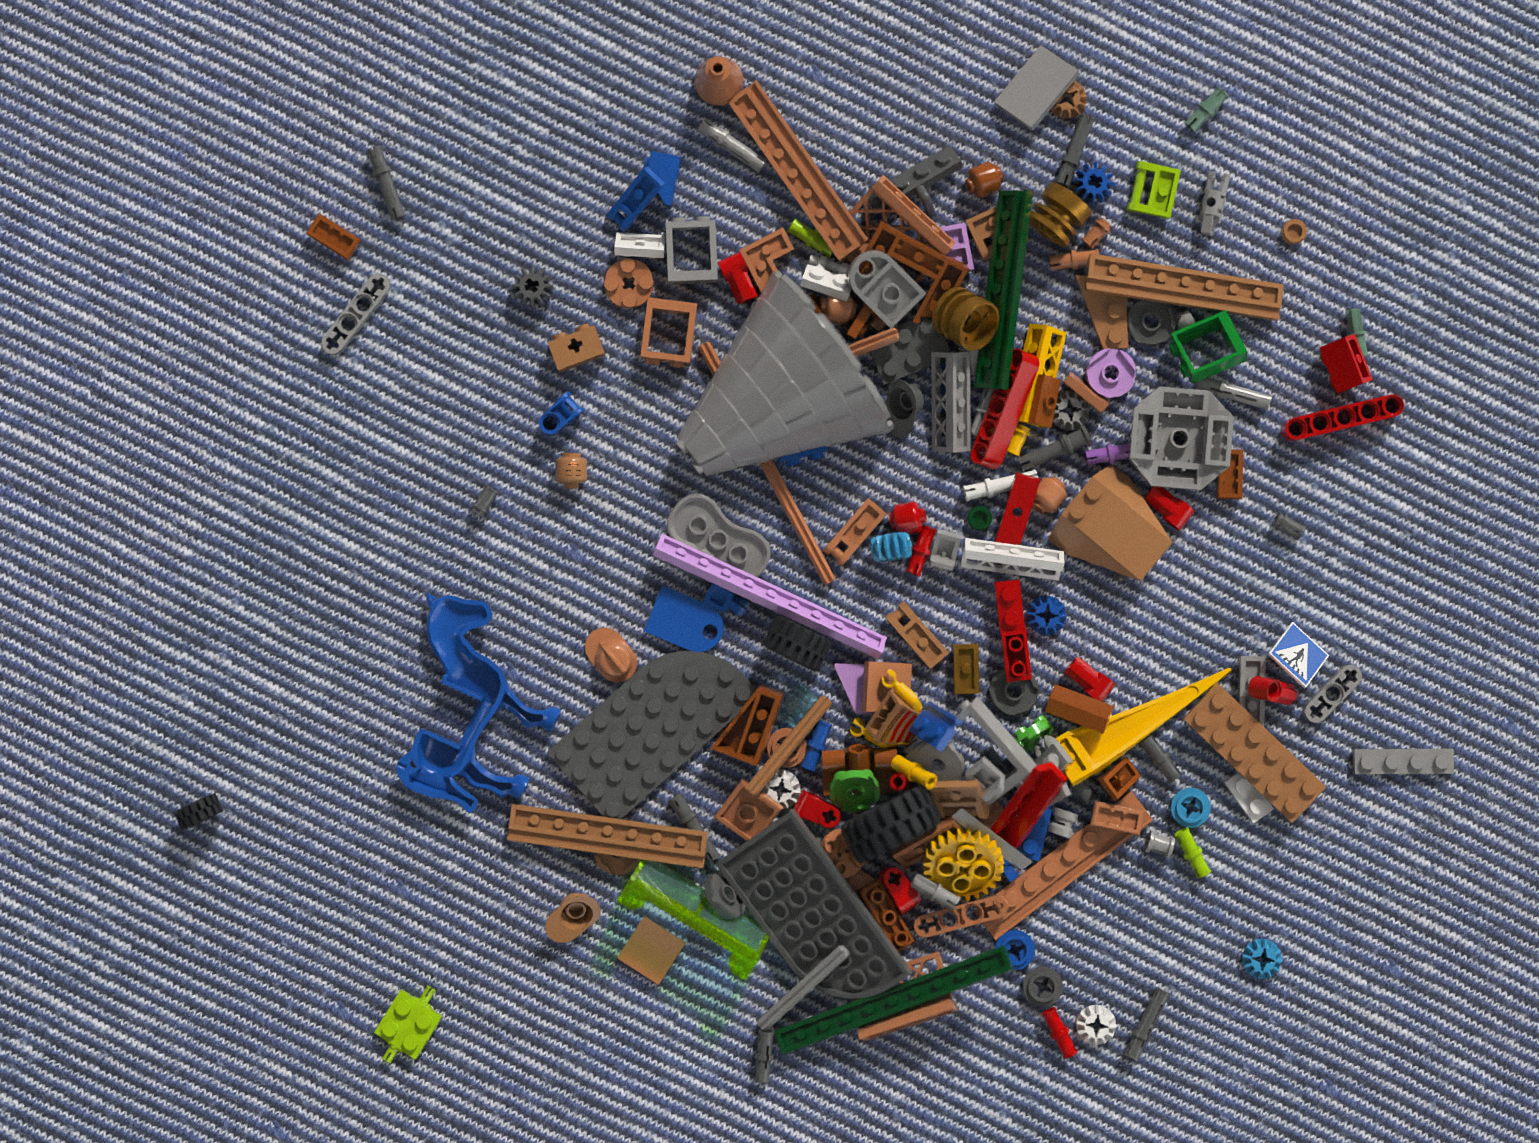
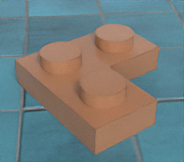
[739,228,794,293]

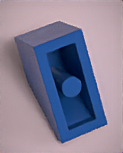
[643,151,681,209]

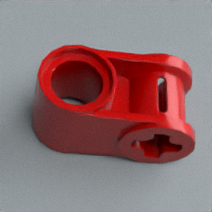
[793,790,841,828]
[878,867,922,916]

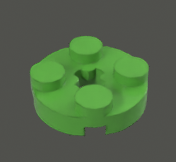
[1013,715,1054,754]
[829,769,880,812]

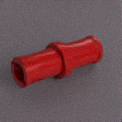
[905,525,937,577]
[890,772,913,791]
[1041,1007,1078,1059]

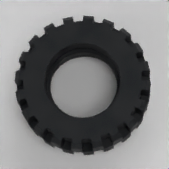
[841,784,941,863]

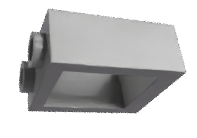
[666,216,718,285]

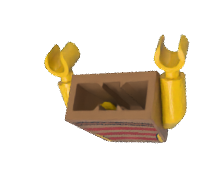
[850,670,923,749]

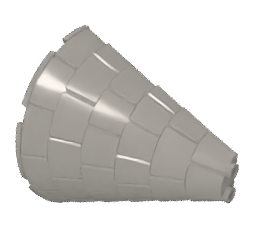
[676,270,894,476]

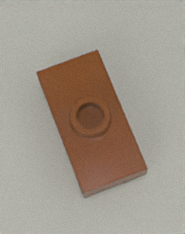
[306,213,362,261]
[1028,374,1061,428]
[1216,449,1243,500]

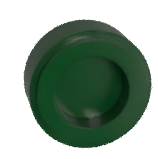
[967,506,992,531]

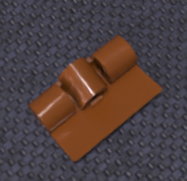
[822,744,897,796]

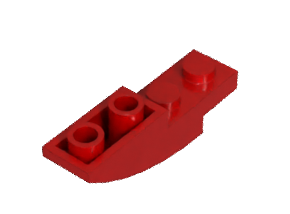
[994,579,1032,682]

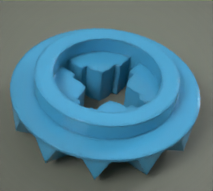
[1170,788,1211,828]
[1242,939,1283,979]

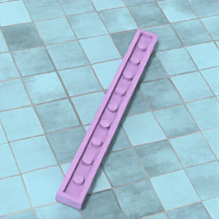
[653,534,887,659]

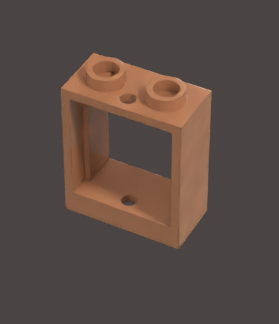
[640,297,698,368]

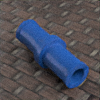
[801,720,833,771]

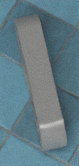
[1303,665,1362,723]

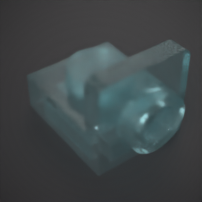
[778,684,818,728]

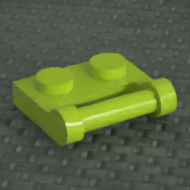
[1126,161,1181,219]

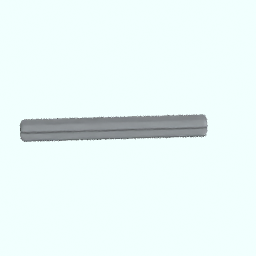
[757,945,849,1031]

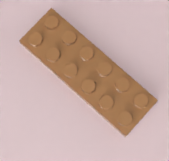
[1182,683,1326,823]

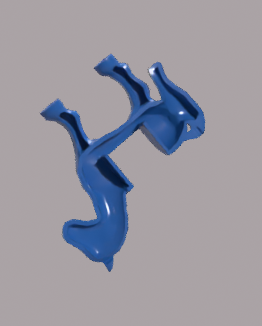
[396,593,562,813]

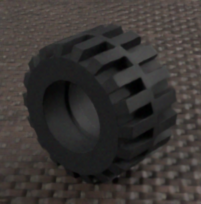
[763,616,832,671]

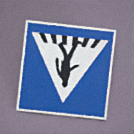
[1268,622,1329,688]

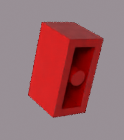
[1319,334,1373,394]

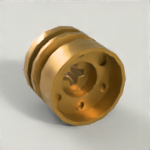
[1029,182,1092,247]
[932,286,1000,351]

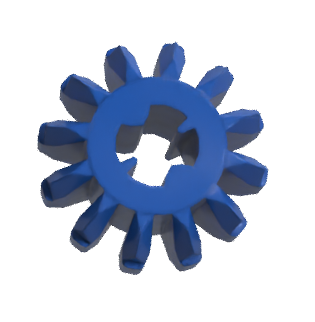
[1072,162,1115,205]

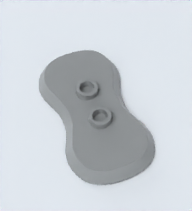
[666,494,771,578]

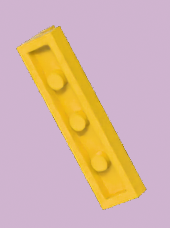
[1018,323,1067,428]

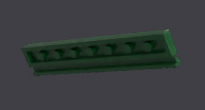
[974,190,1033,390]

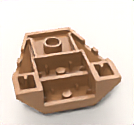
[1048,464,1173,581]

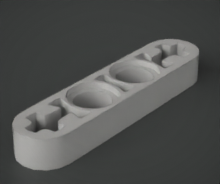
[321,273,391,355]

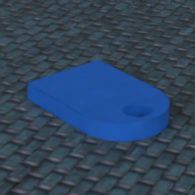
[644,586,724,652]

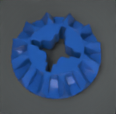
[1027,596,1067,635]
[995,930,1035,970]

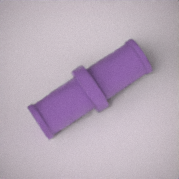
[1085,443,1130,466]

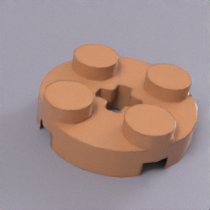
[604,258,654,308]

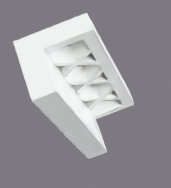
[961,538,1064,581]

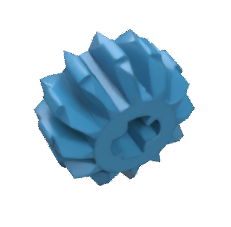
[870,532,912,562]

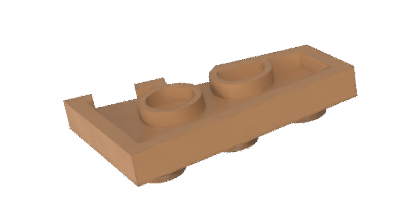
[1075,276,1128,350]

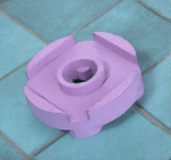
[1085,348,1136,399]

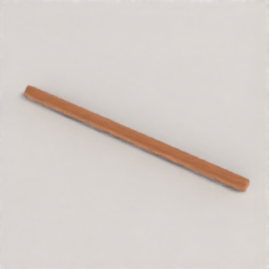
[698,342,835,585]

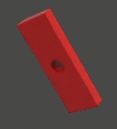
[994,472,1040,545]

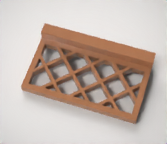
[849,175,956,284]
[850,952,959,1041]

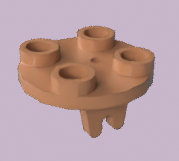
[820,828,866,878]

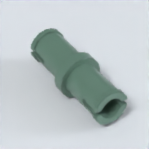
[1184,86,1230,133]

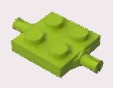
[374,985,444,1063]

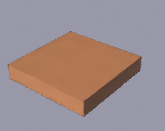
[862,661,912,712]
[714,778,783,841]
[617,915,686,985]

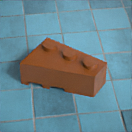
[710,684,786,766]

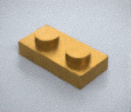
[953,644,980,694]

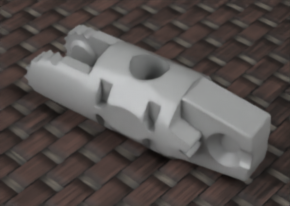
[1199,171,1230,236]

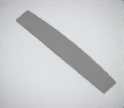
[952,808,1032,870]

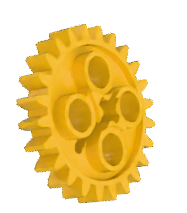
[923,828,1004,901]

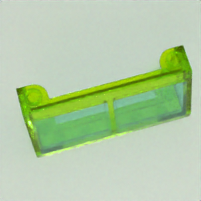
[616,859,770,981]

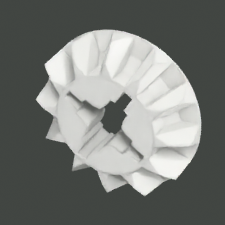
[761,769,800,809]
[1076,1005,1117,1045]

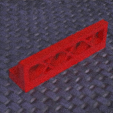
[990,761,1068,849]

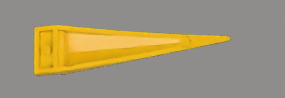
[1055,668,1232,787]

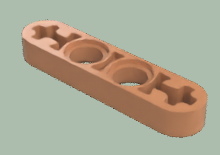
[914,895,1009,937]

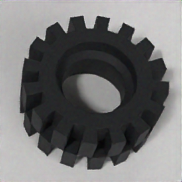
[173,793,223,830]

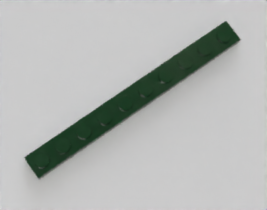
[774,945,1014,1055]

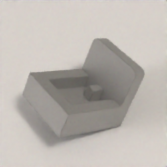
[929,529,962,571]
[965,756,1005,802]

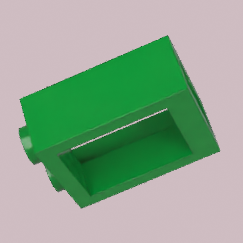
[1168,310,1247,384]

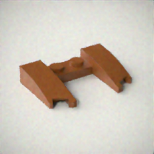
[859,220,969,323]

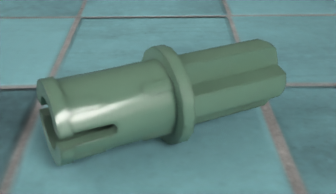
[1345,308,1369,357]

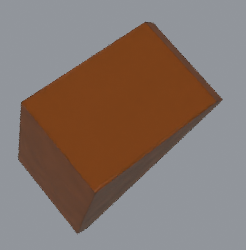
[1096,756,1141,801]

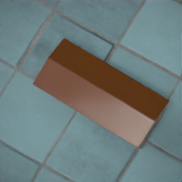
[1045,684,1114,733]

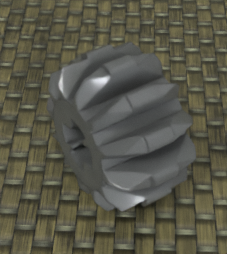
[511,266,554,309]

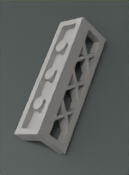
[931,352,971,453]

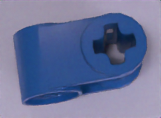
[539,391,585,437]

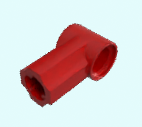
[717,252,758,305]
[1144,487,1195,531]
[1064,656,1116,702]
[1248,676,1298,706]

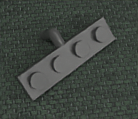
[864,145,963,216]

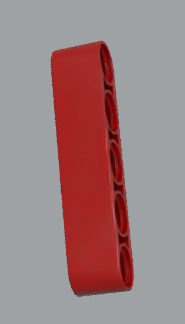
[971,349,1040,470]
[1281,394,1404,441]

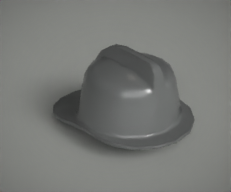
[885,380,924,438]

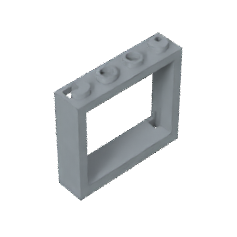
[903,696,1037,817]

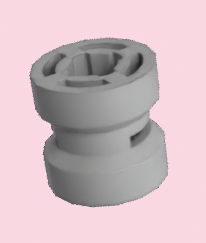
[1047,807,1078,839]

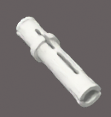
[963,469,1038,501]

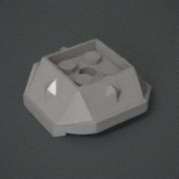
[1129,386,1234,490]

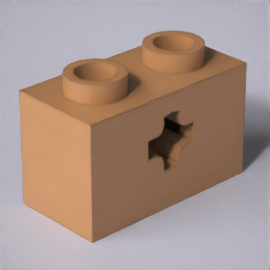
[547,324,606,373]

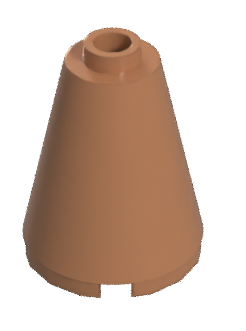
[694,56,743,106]

